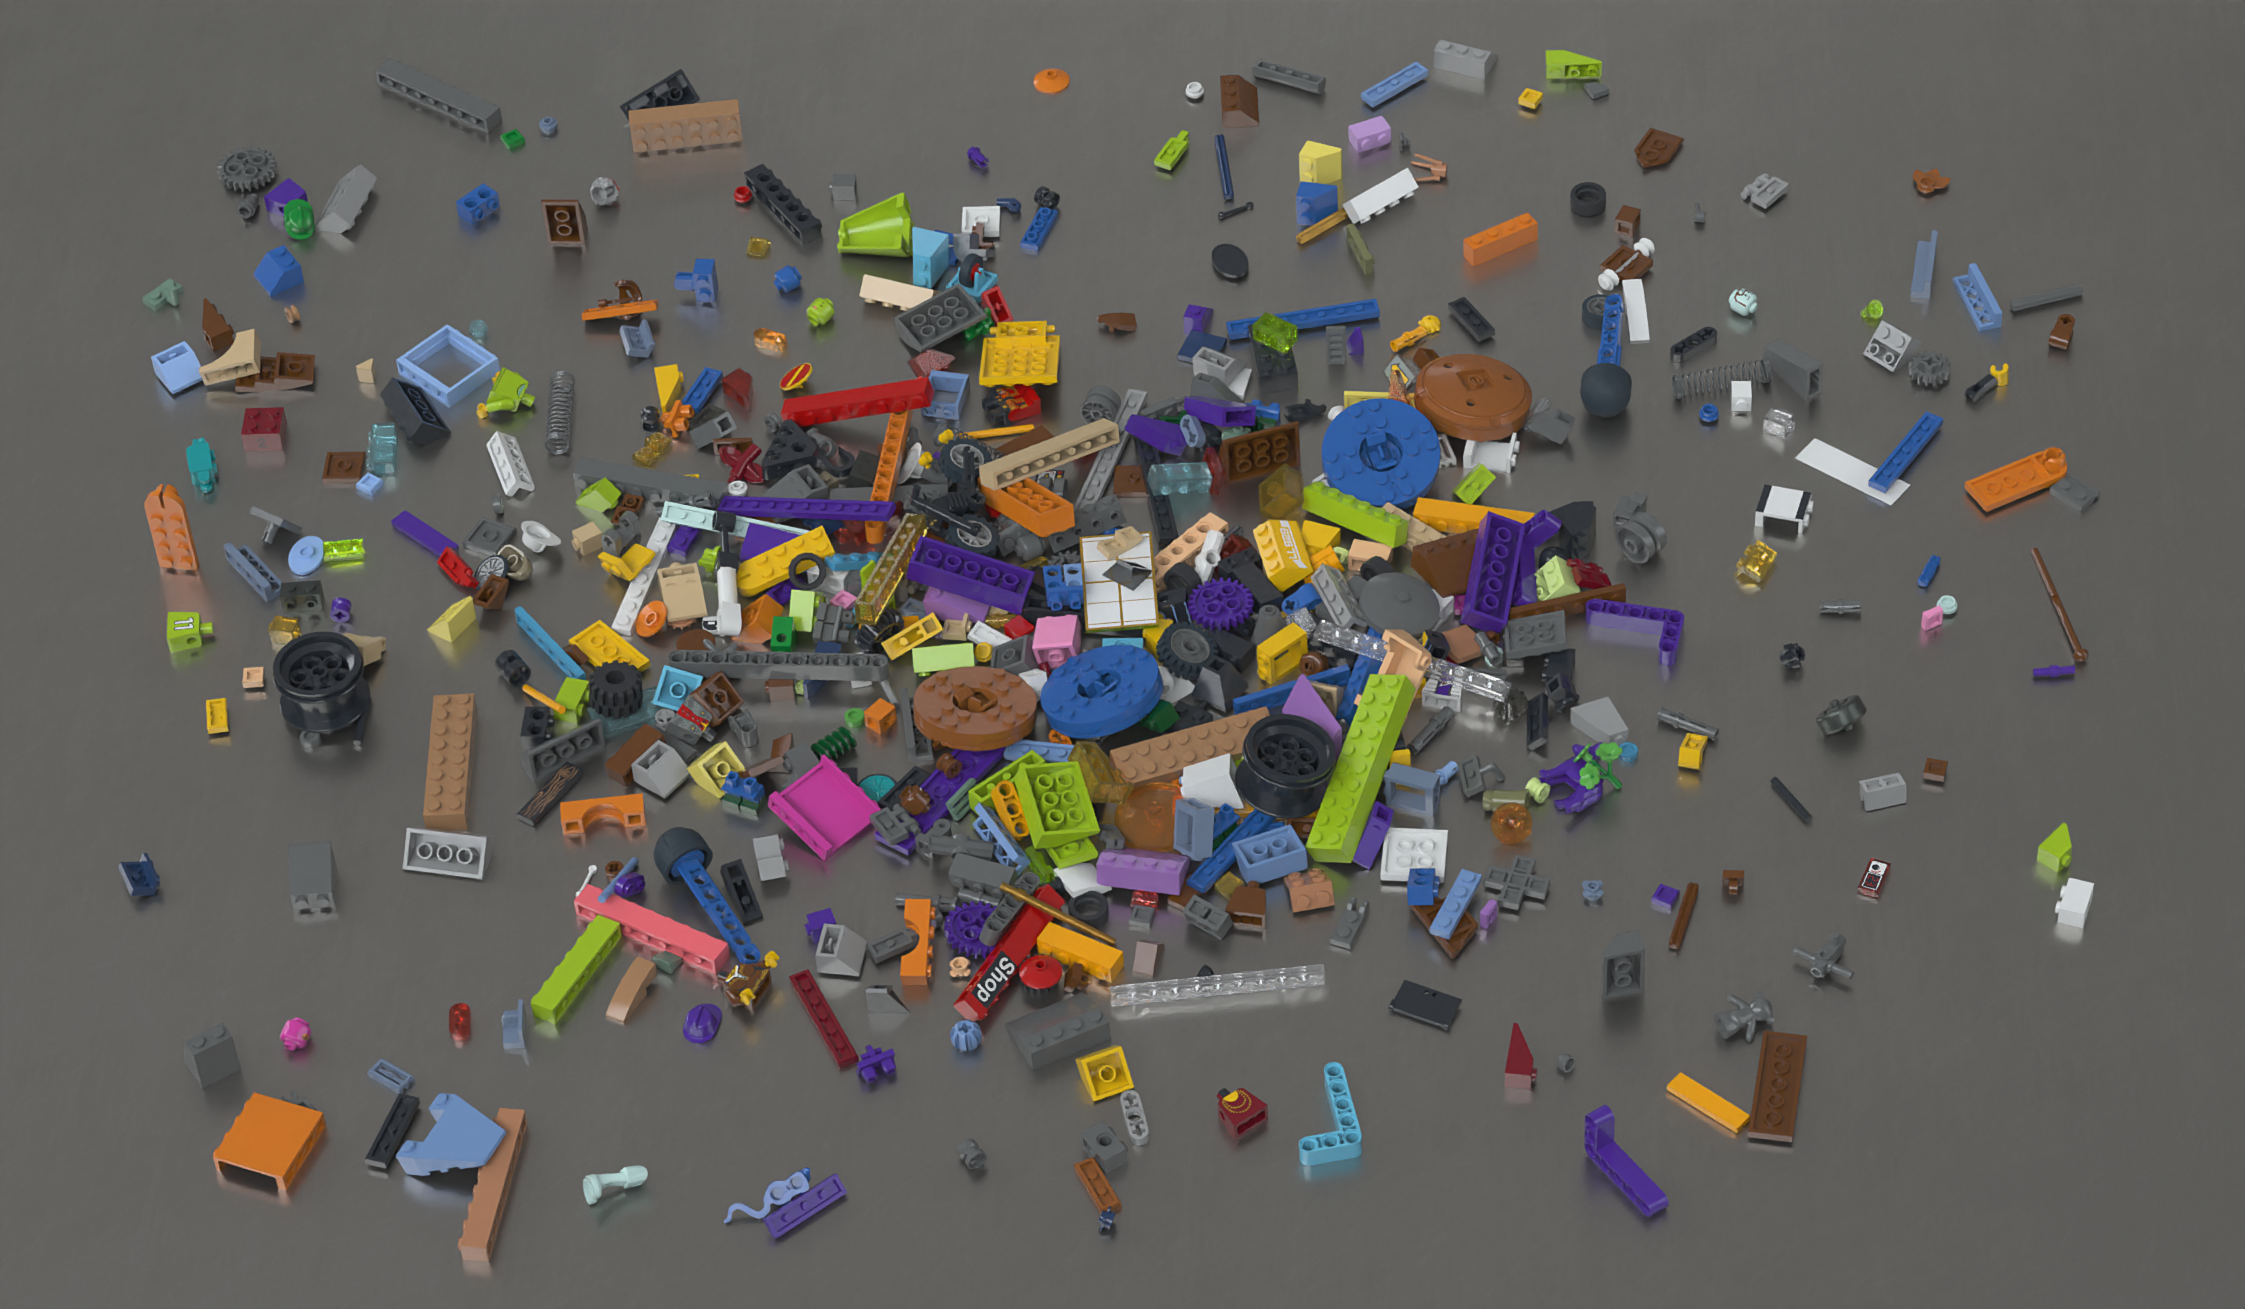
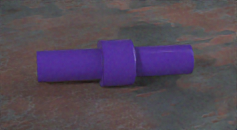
[2033,665,2075,678]

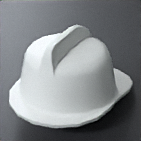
[897,443,925,485]
[521,521,561,553]

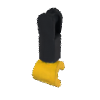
[1964,363,2009,403]

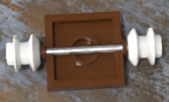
[1598,238,1655,290]

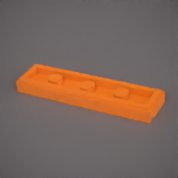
[581,299,659,321]

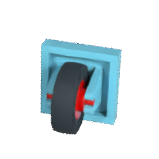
[946,253,998,303]

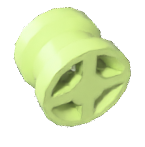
[1525,777,1550,803]

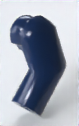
[997,198,1021,213]

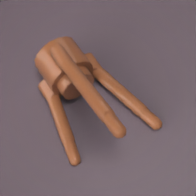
[1411,153,1448,182]

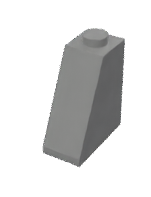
[1570,696,1629,747]

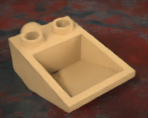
[657,562,708,622]

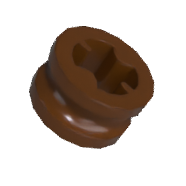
[605,861,624,881]

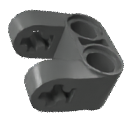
[601,510,642,558]

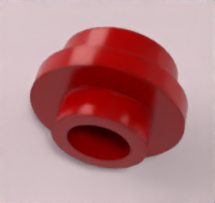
[734,186,752,203]

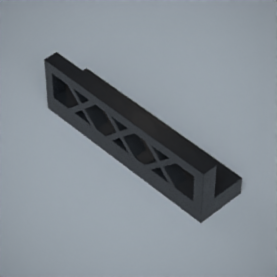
[1297,609,1360,672]

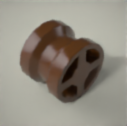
[936,753,962,779]

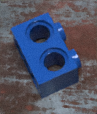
[456,183,500,225]
[1407,868,1440,905]

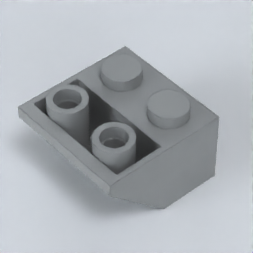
[1863,320,1922,372]
[1192,347,1247,386]
[631,740,691,799]
[815,924,868,976]

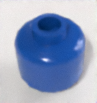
[773,265,802,293]

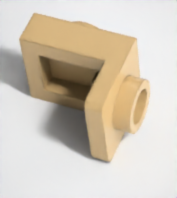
[942,613,973,641]

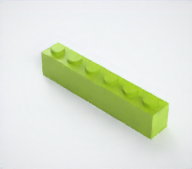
[1302,481,1409,548]
[531,915,622,1024]

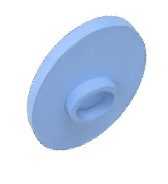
[288,536,325,575]

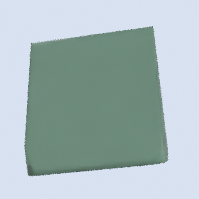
[652,950,683,974]

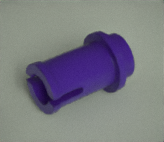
[967,146,989,168]

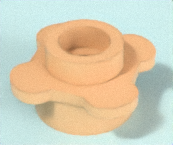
[949,957,971,977]

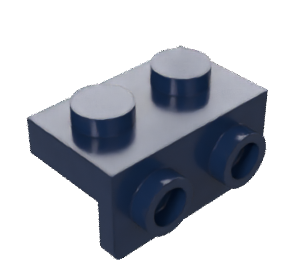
[118,853,160,896]

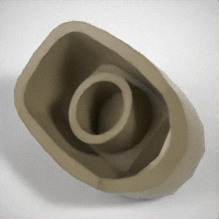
[497,544,533,581]

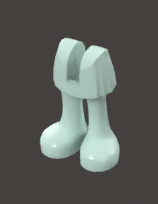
[583,1165,648,1205]

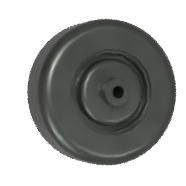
[1816,695,1867,735]

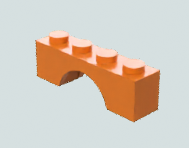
[560,793,646,835]
[900,899,936,985]

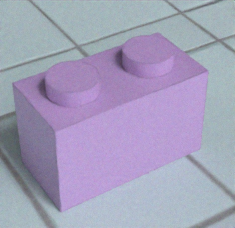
[1348,116,1391,153]

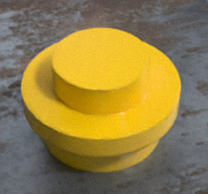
[974,642,993,662]

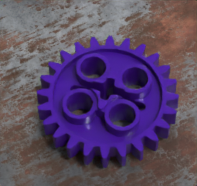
[1188,577,1254,631]
[944,901,999,959]

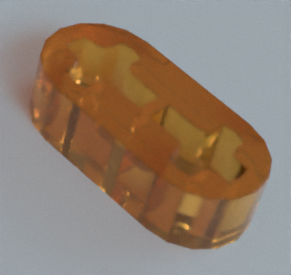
[753,328,788,352]

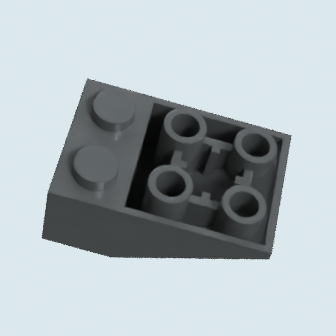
[761,464,828,524]

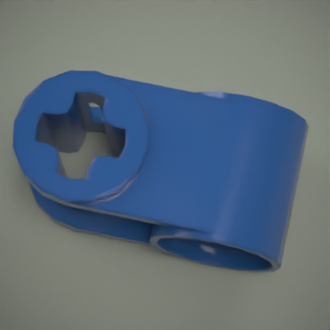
[1282,583,1323,620]

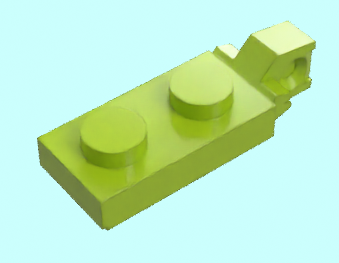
[1154,130,1190,170]

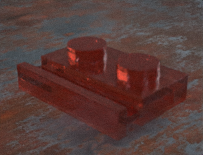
[1200,448,1226,495]

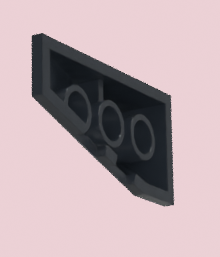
[619,69,701,121]

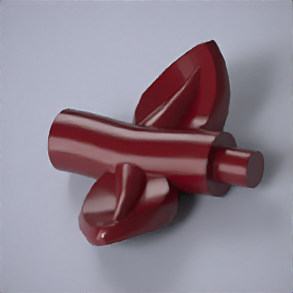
[719,444,765,484]

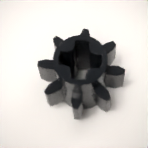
[1780,643,1805,669]

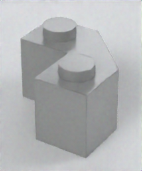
[752,834,789,881]

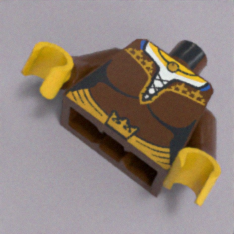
[717,951,780,1011]

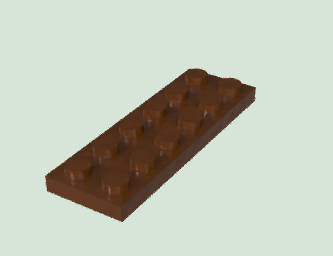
[1748,1030,1807,1142]

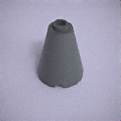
[1251,605,1288,657]

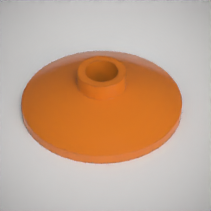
[1033,68,1070,93]
[635,601,667,637]

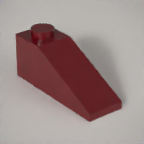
[1505,1023,1537,1090]

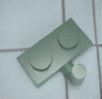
[142,278,183,311]

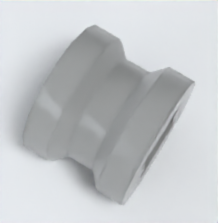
[655,709,675,731]

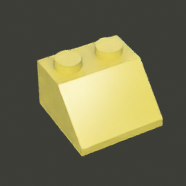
[1299,140,1343,184]
[686,741,745,798]

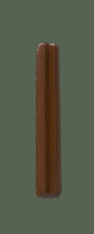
[1668,882,1699,950]

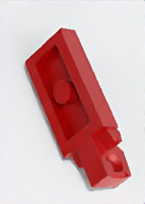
[436,546,479,589]

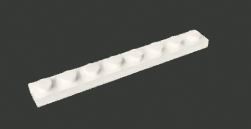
[611,517,679,636]

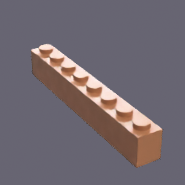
[458,1108,528,1262]

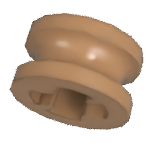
[284,304,301,324]

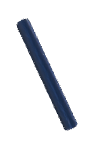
[1214,134,1234,200]

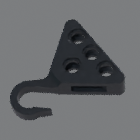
[762,419,855,480]

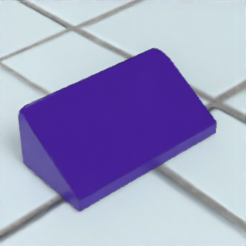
[766,574,805,606]

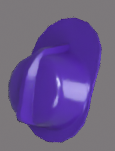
[683,1004,722,1043]

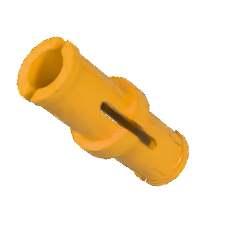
[1390,325,1427,352]

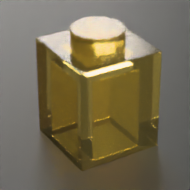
[268,615,301,645]

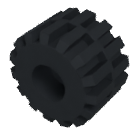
[589,660,643,719]

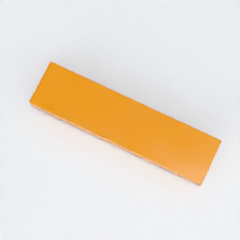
[1667,1072,1751,1134]

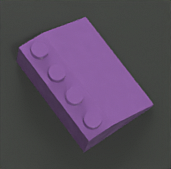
[923,586,991,623]
[1282,674,1342,773]
[1097,847,1192,895]

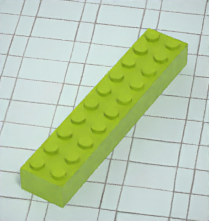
[1305,674,1416,863]

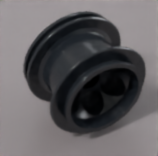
[273,631,370,733]
[1235,714,1335,819]

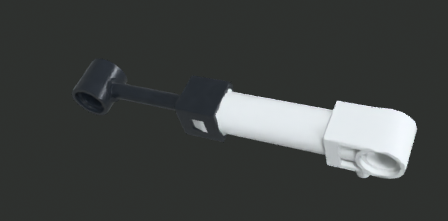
[712,511,742,637]

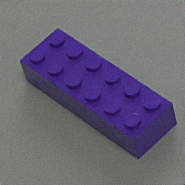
[1460,511,1526,634]
[906,535,1035,615]

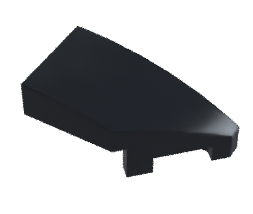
[1284,398,1327,423]

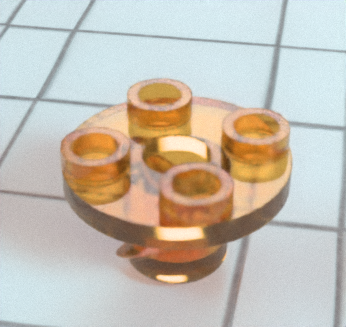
[1490,802,1532,844]

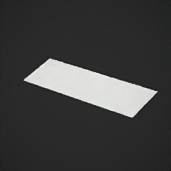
[1795,438,1910,505]

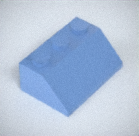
[1232,824,1308,884]

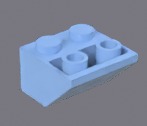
[151,341,203,394]

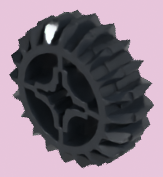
[854,607,904,654]

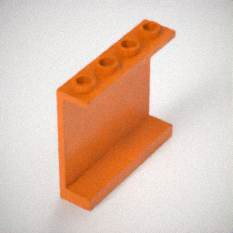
[213,1092,326,1191]

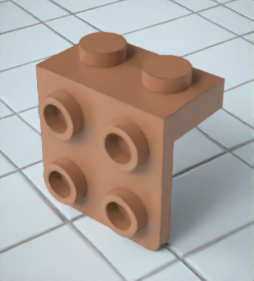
[1284,868,1335,912]

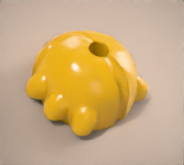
[1418,315,1441,334]

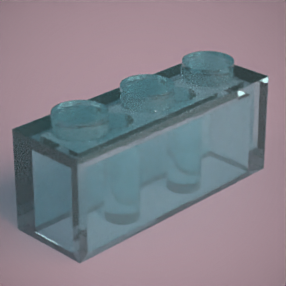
[366,422,398,478]
[1147,462,1213,495]

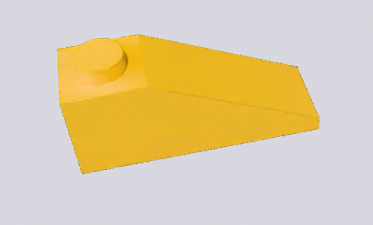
[654,364,684,414]
[881,613,944,661]

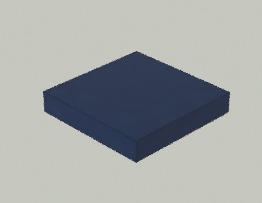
[1177,330,1227,363]

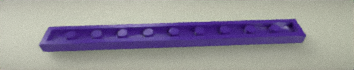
[717,496,896,522]

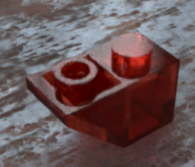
[907,349,955,379]

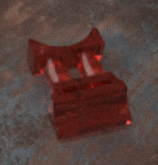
[1130,890,1159,911]

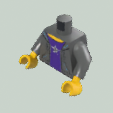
[919,429,957,489]

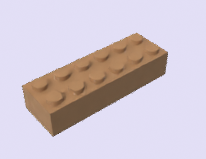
[629,99,743,153]

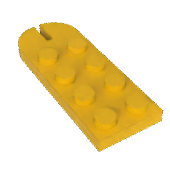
[736,526,836,597]

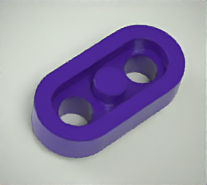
[614,872,646,898]

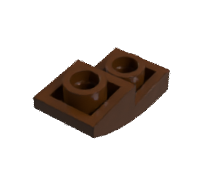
[611,494,645,525]

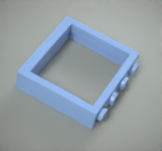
[396,324,500,408]

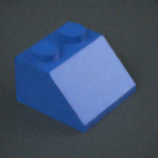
[1296,181,1338,226]
[254,245,304,296]

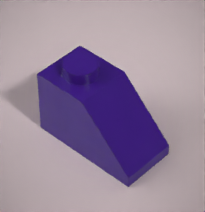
[1183,304,1213,334]

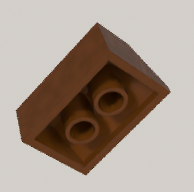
[1220,75,1259,128]

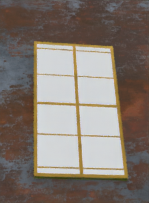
[1079,531,1159,633]

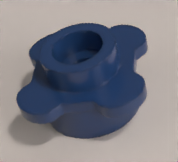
[1098,1206,1116,1231]

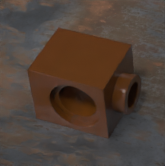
[1615,205,1641,237]

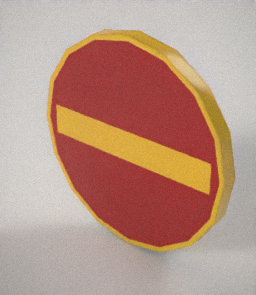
[780,363,813,390]

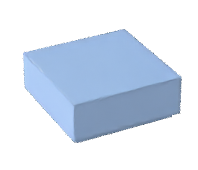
[356,473,384,496]

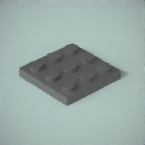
[1504,610,1568,660]

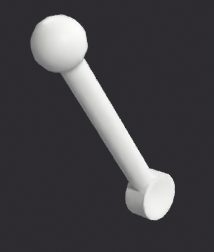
[576,865,597,897]

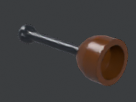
[1459,618,1500,646]

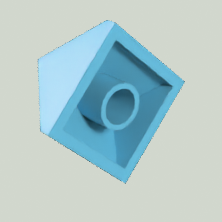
[652,665,703,711]

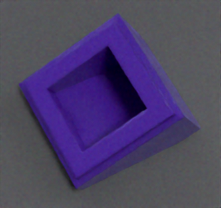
[1346,327,1364,355]

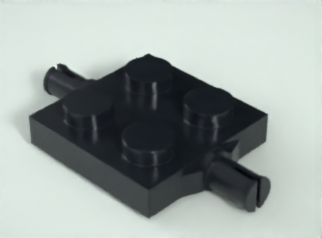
[1159,699,1213,735]

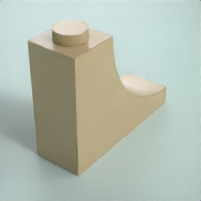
[199,329,261,386]

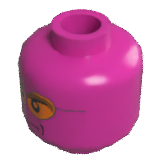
[280,1017,312,1051]

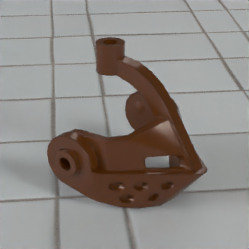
[598,279,643,321]

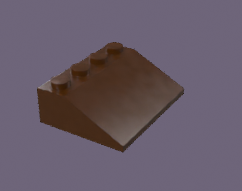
[1218,421,1301,485]
[1411,528,1479,598]

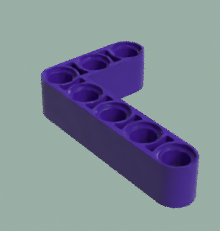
[1511,509,1562,607]
[1586,599,1684,666]
[1584,1104,1669,1217]

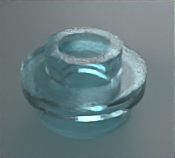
[469,320,488,337]

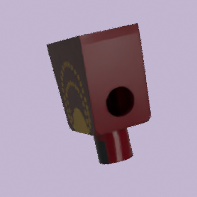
[1217,1088,1268,1140]

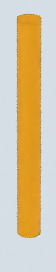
[956,424,1034,440]
[522,684,566,714]

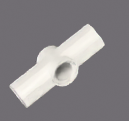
[1195,530,1225,586]

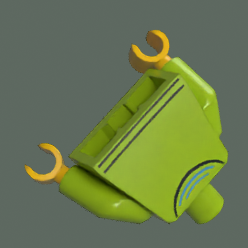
[476,367,535,419]

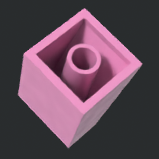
[1032,615,1081,669]

